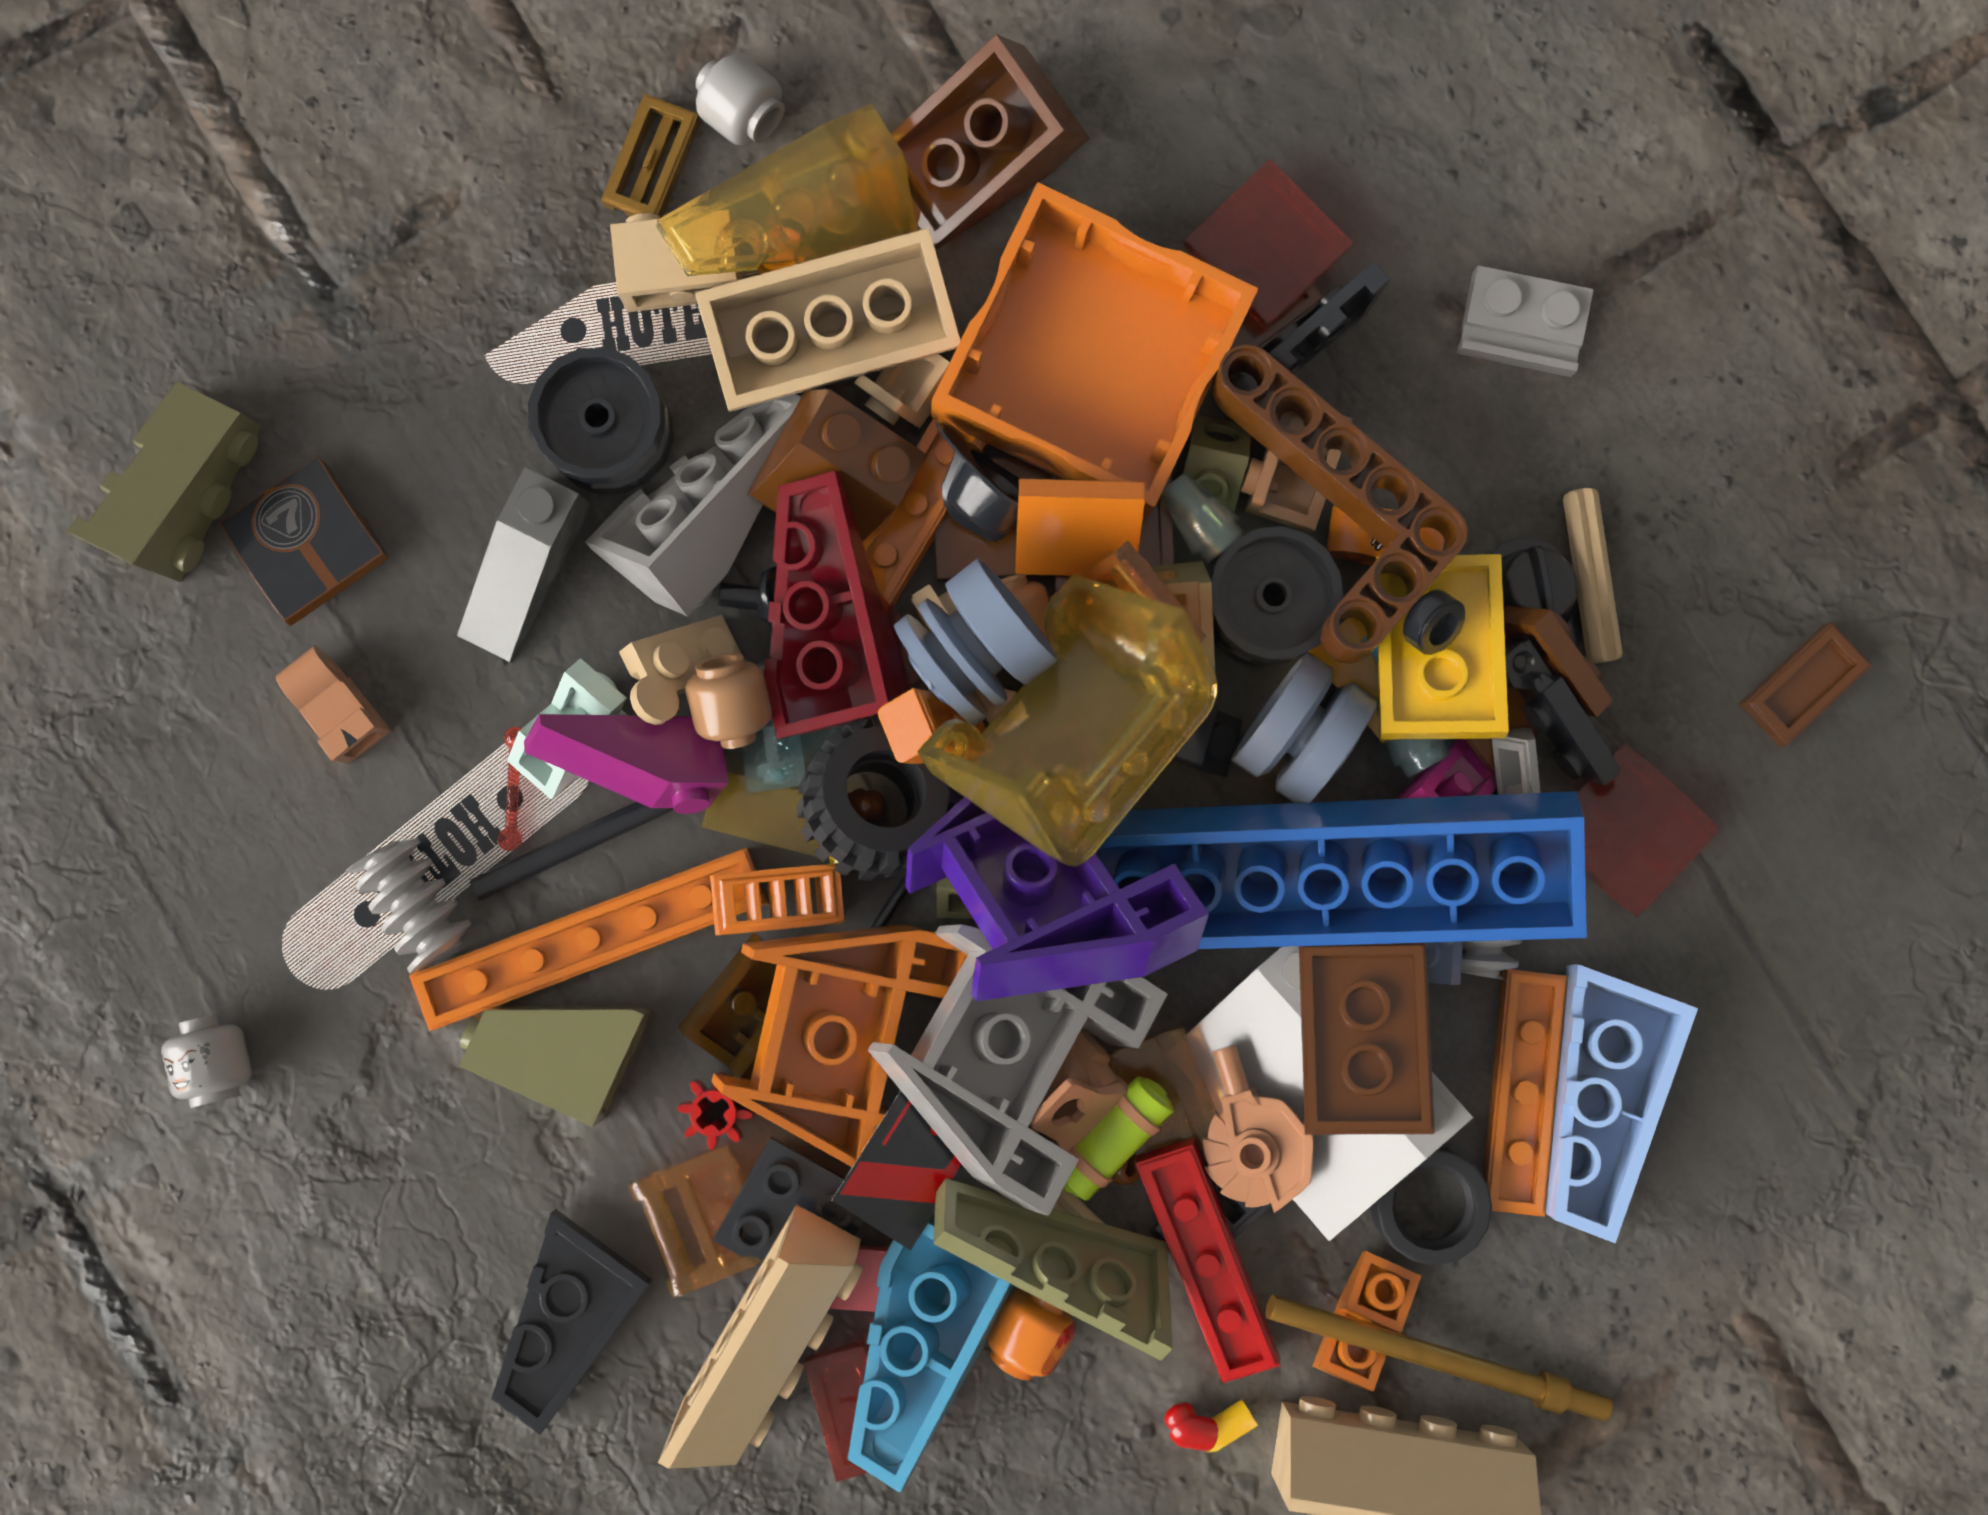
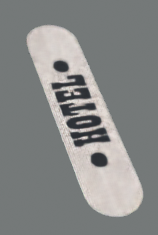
[485,254,820,384]
[282,733,589,990]

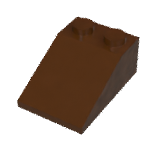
[869,34,1090,249]

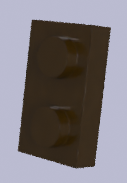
[678,932,777,1080]

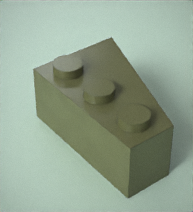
[66,381,261,582]

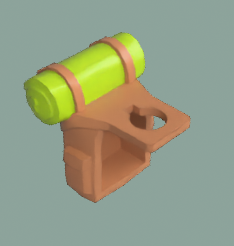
[1028,1028,1175,1201]

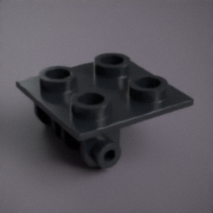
[712,1136,863,1267]

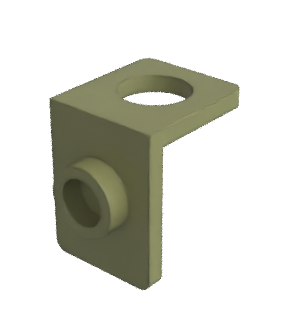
[1174,414,1251,525]

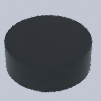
[1403,589,1465,655]

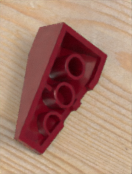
[764,471,908,739]

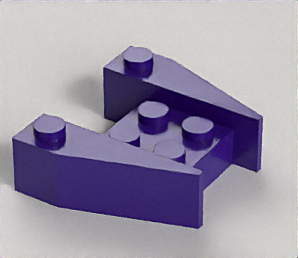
[905,722,1209,1001]

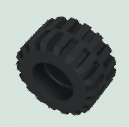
[796,716,960,881]

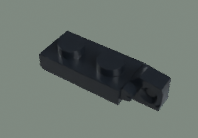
[1505,637,1622,786]

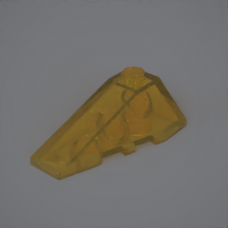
[656,104,917,276]

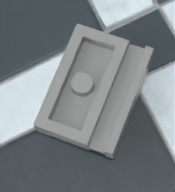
[1456,265,1593,377]

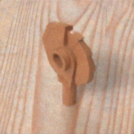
[1203,1044,1315,1212]

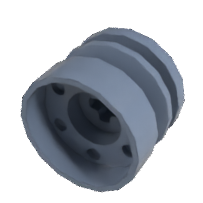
[894,557,1059,726]

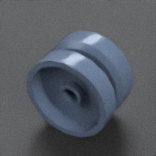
[1231,651,1378,803]

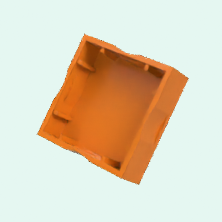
[931,182,1259,520]

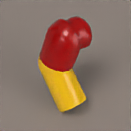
[1164,1399,1258,1452]

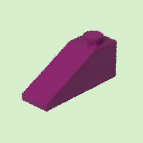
[524,714,729,814]

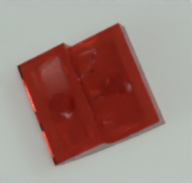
[1578,743,1719,918]

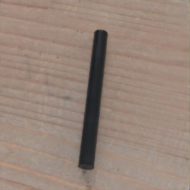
[470,802,673,901]

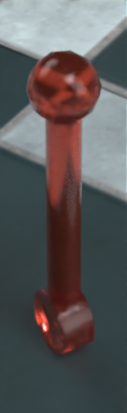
[497,726,523,851]

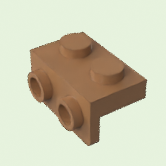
[1240,410,1352,534]

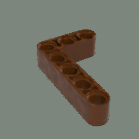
[1212,344,1468,664]

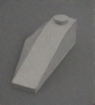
[585,394,802,617]

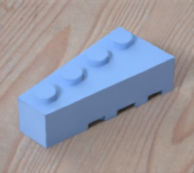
[1545,964,1698,1243]

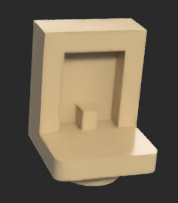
[854,354,950,429]

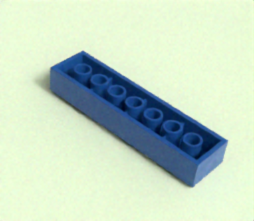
[1074,791,1587,949]

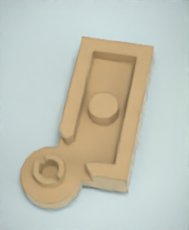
[619,615,742,725]

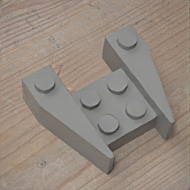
[868,924,1168,1216]

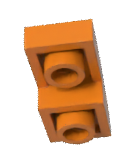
[1312,1251,1421,1392]

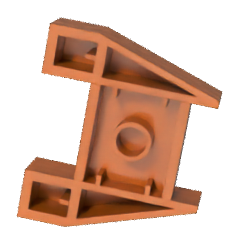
[711,924,968,1167]

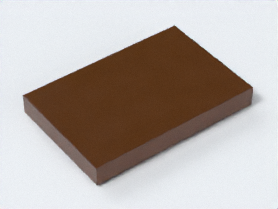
[1299,943,1435,1135]

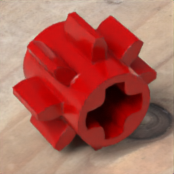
[677,1071,756,1150]

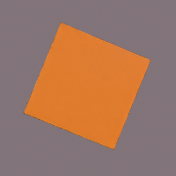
[1015,479,1145,577]

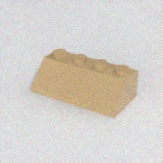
[695,228,960,412]
[658,1205,863,1469]
[1271,1396,1541,1515]

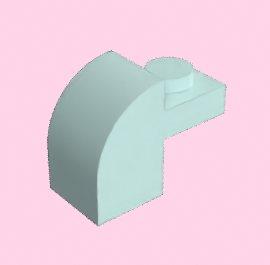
[507,658,627,800]

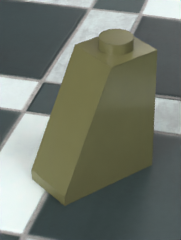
[459,1006,654,1127]

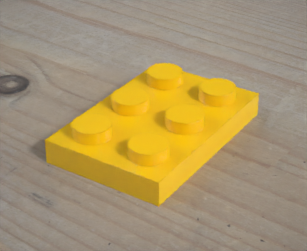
[1376,554,1509,740]

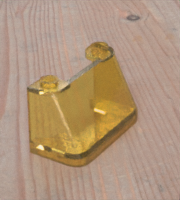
[917,574,1217,866]

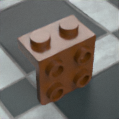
[1465,605,1613,770]

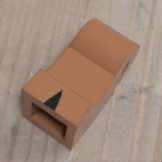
[276,645,392,764]

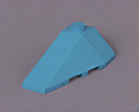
[848,1216,1016,1492]

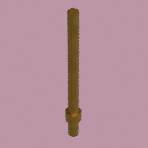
[1266,1294,1613,1422]

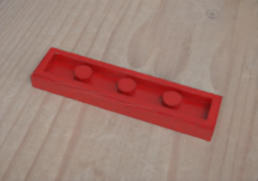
[1135,1138,1280,1383]

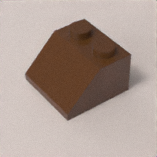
[747,389,927,542]

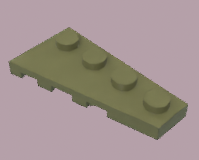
[934,1178,1173,1361]

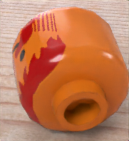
[987,1287,1076,1381]

